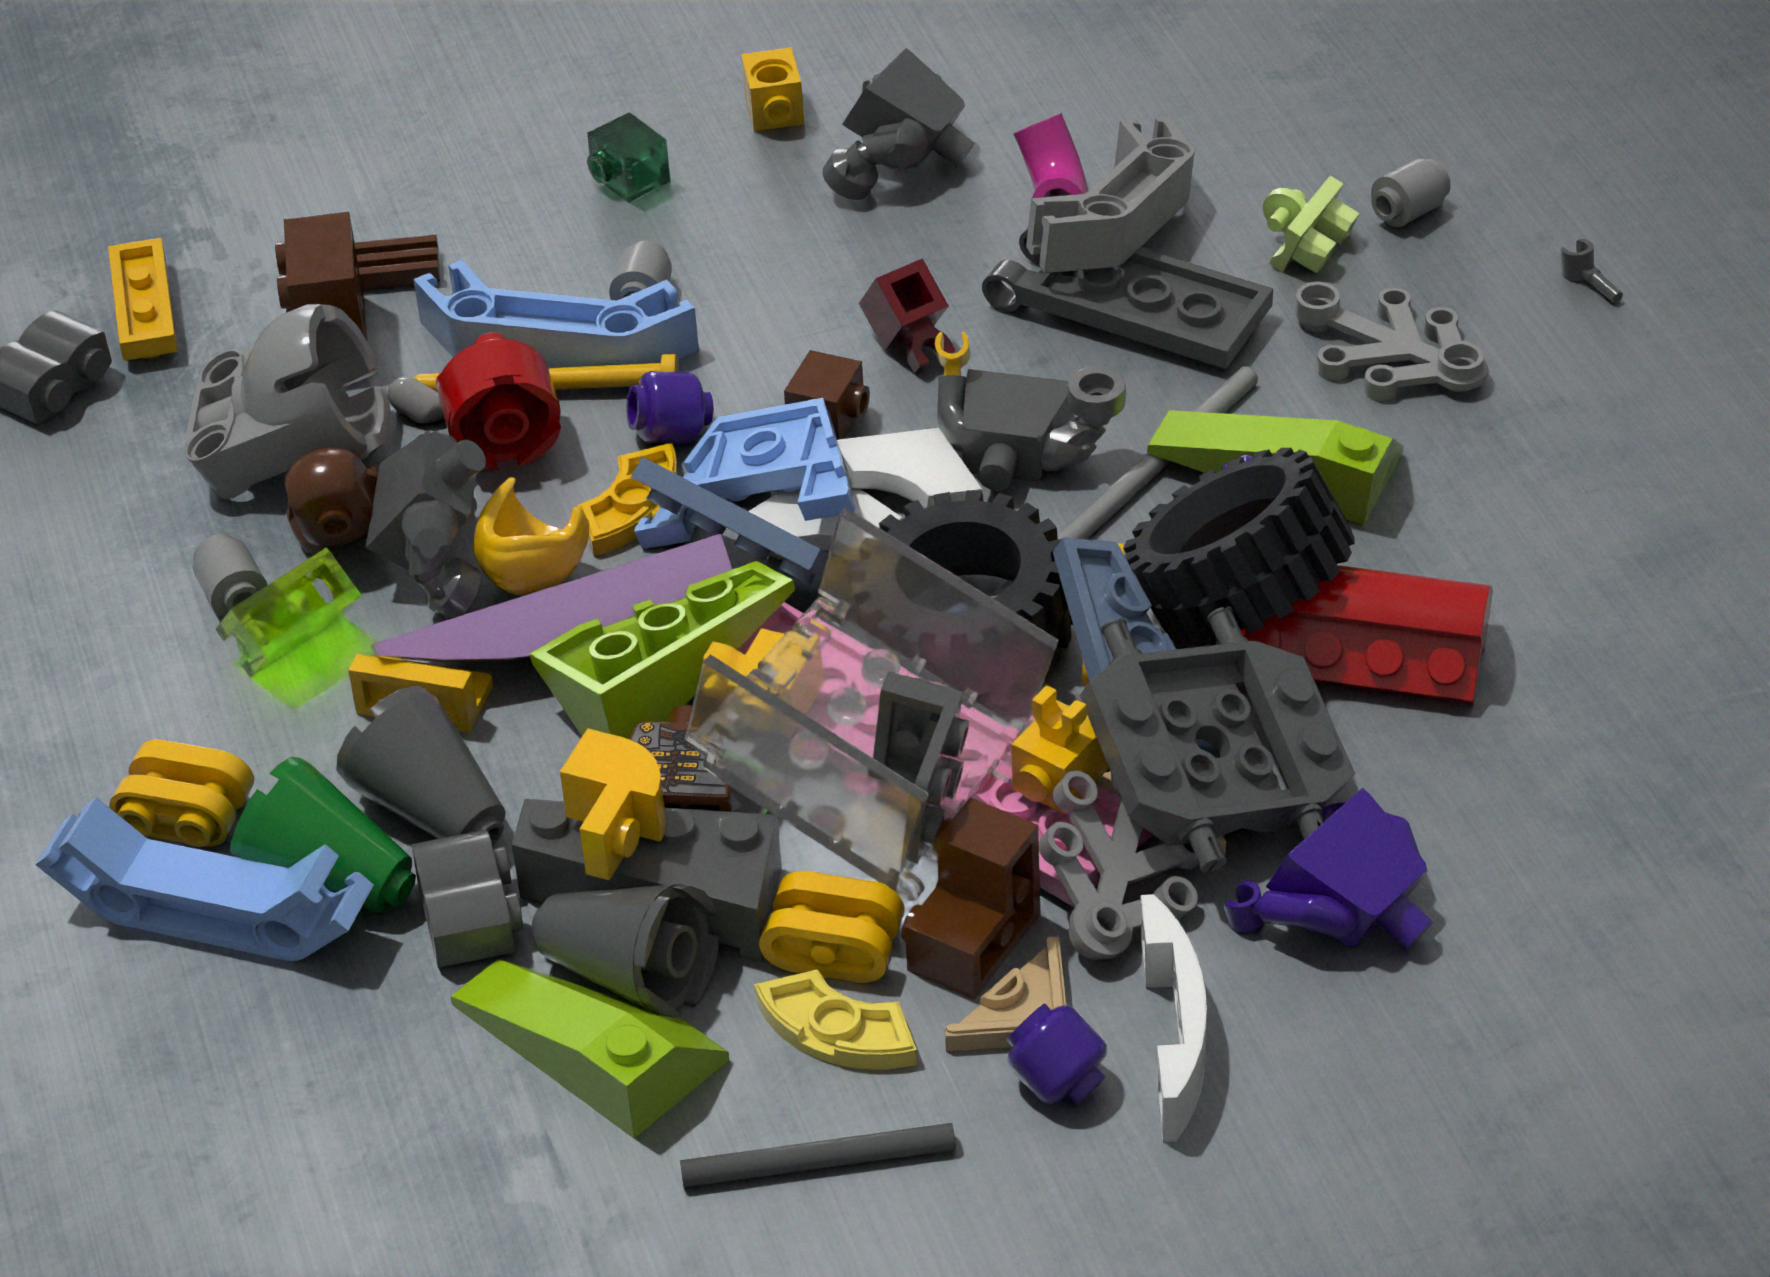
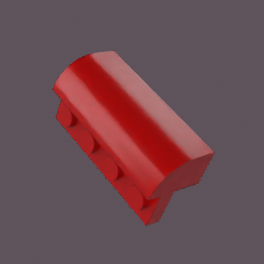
[1240,565,1493,704]

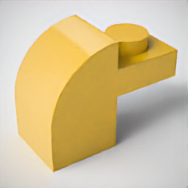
[560,728,666,881]

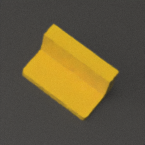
[348,654,493,732]

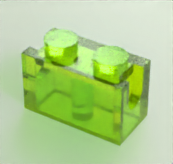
[215,547,362,678]

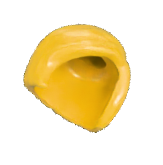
[473,477,590,596]

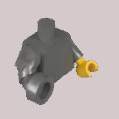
[935,331,1126,491]

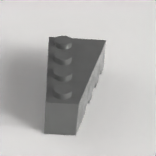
[512,799,782,962]

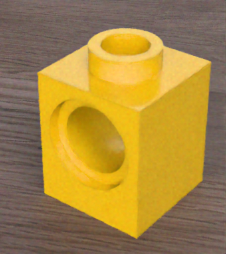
[741,47,804,131]

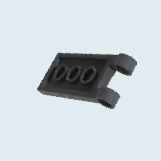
[982,227,1273,369]

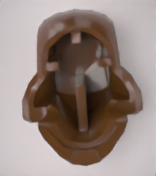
[285,447,378,558]

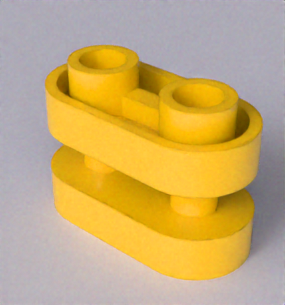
[109,739,255,847]
[759,871,905,983]

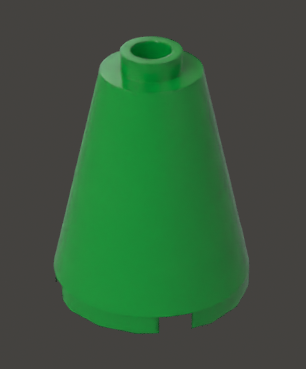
[230,757,416,913]

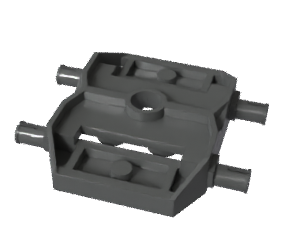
[1079,607,1355,873]

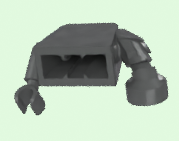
[822,48,975,200]
[365,431,486,620]

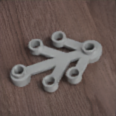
[1295,282,1489,401]
[1039,771,1199,960]

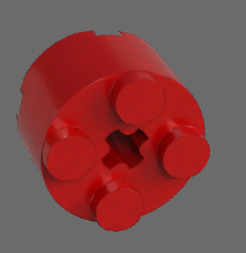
[436,332,561,470]

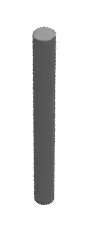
[680,1123,956,1188]

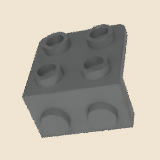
[871,671,970,864]

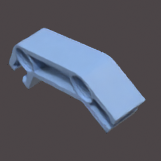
[413,259,699,368]
[35,797,374,961]

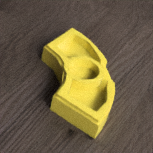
[754,969,918,1070]

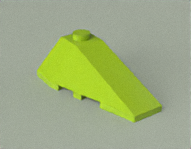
[1147,410,1404,525]
[530,561,795,739]
[450,959,730,1139]

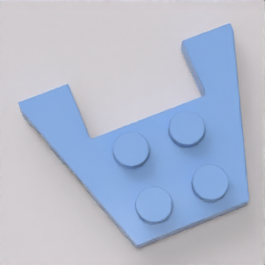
[634,398,856,549]

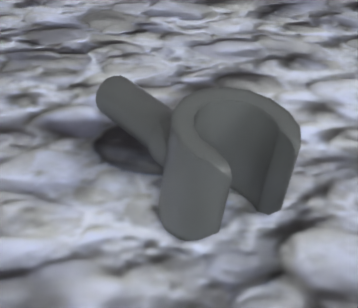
[1561,239,1623,304]

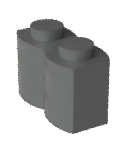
[0,310,112,424]
[411,829,524,968]

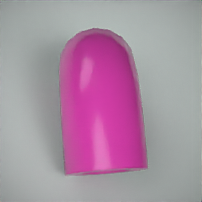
[1013,113,1088,198]

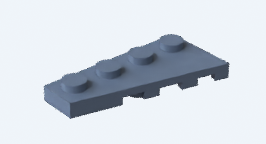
[631,457,857,596]
[1053,537,1220,758]

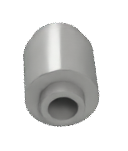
[1371,159,1451,227]
[609,240,672,301]
[193,534,268,618]

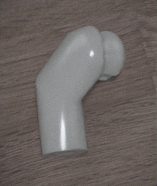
[388,377,444,424]

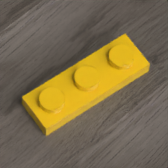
[108,238,178,361]

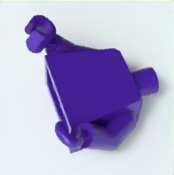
[1224,788,1433,950]

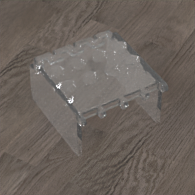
[685,508,1059,901]

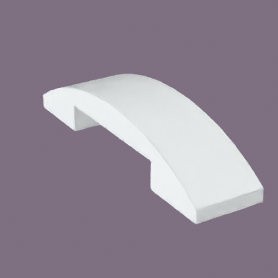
[1141,894,1207,1142]

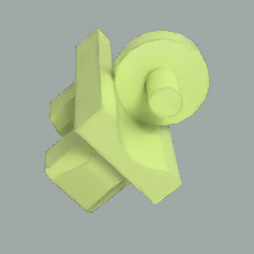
[1262,175,1360,274]

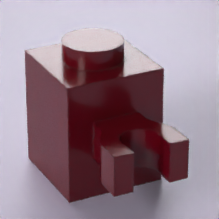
[859,258,955,374]

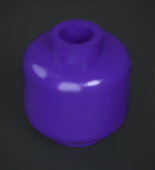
[626,371,714,445]
[1006,1003,1107,1105]

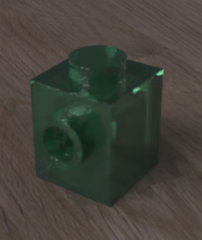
[587,112,671,203]

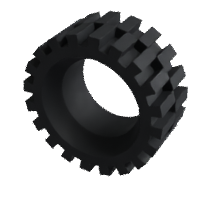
[1123,448,1355,647]
[854,490,1073,705]

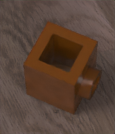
[784,350,870,440]

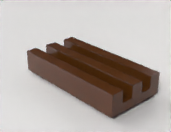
[355,234,440,290]

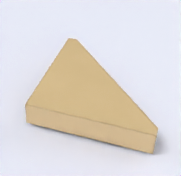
[945,936,1066,1052]

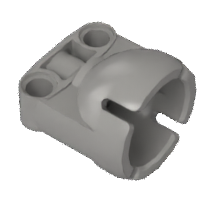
[185,304,391,499]

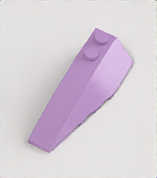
[371,534,732,662]

